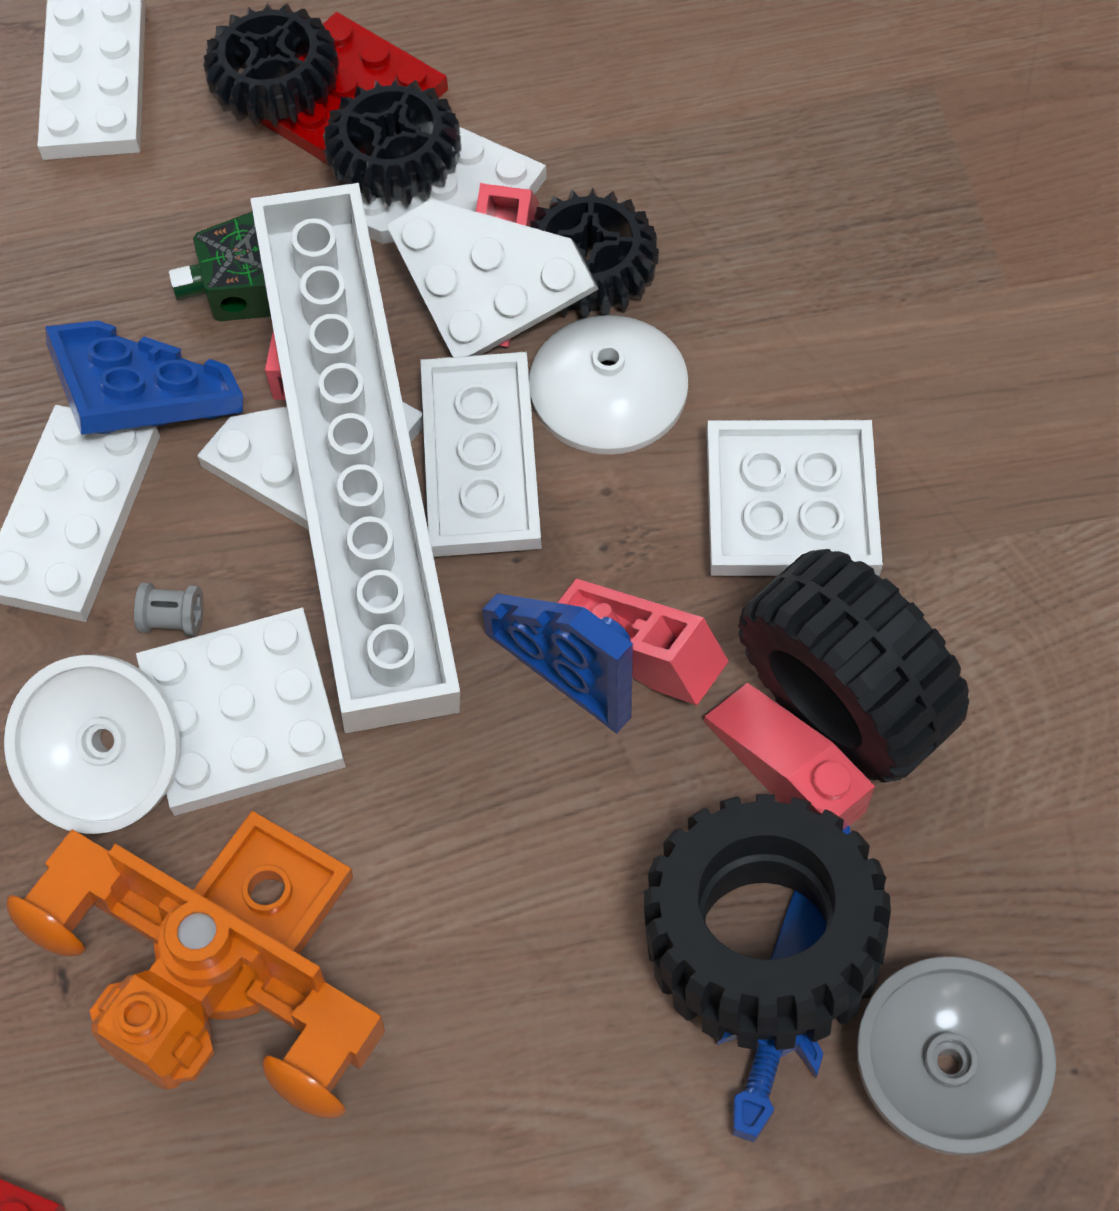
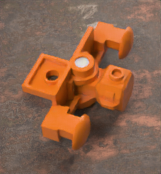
[6,811,385,1119]

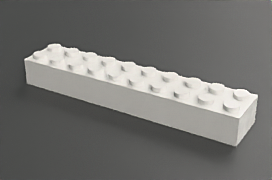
[250,183,460,733]

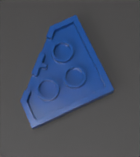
[45,320,243,435]
[482,593,633,734]

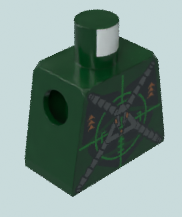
[169,211,271,322]

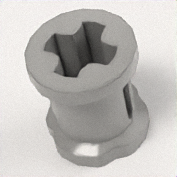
[134,582,204,636]

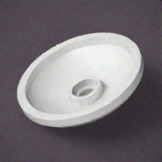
[529,315,688,455]
[4,654,180,834]

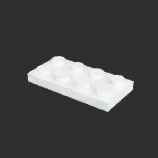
[37,0,146,160]
[420,352,542,557]
[0,405,160,622]

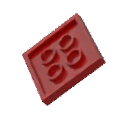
[261,11,448,166]

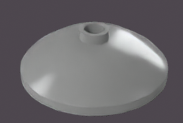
[856,957,1056,1156]

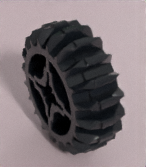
[203,2,339,128]
[323,77,462,207]
[530,188,659,319]

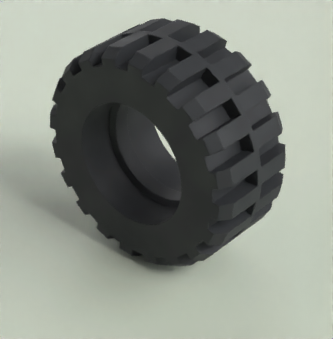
[738,549,970,783]
[644,794,891,1051]

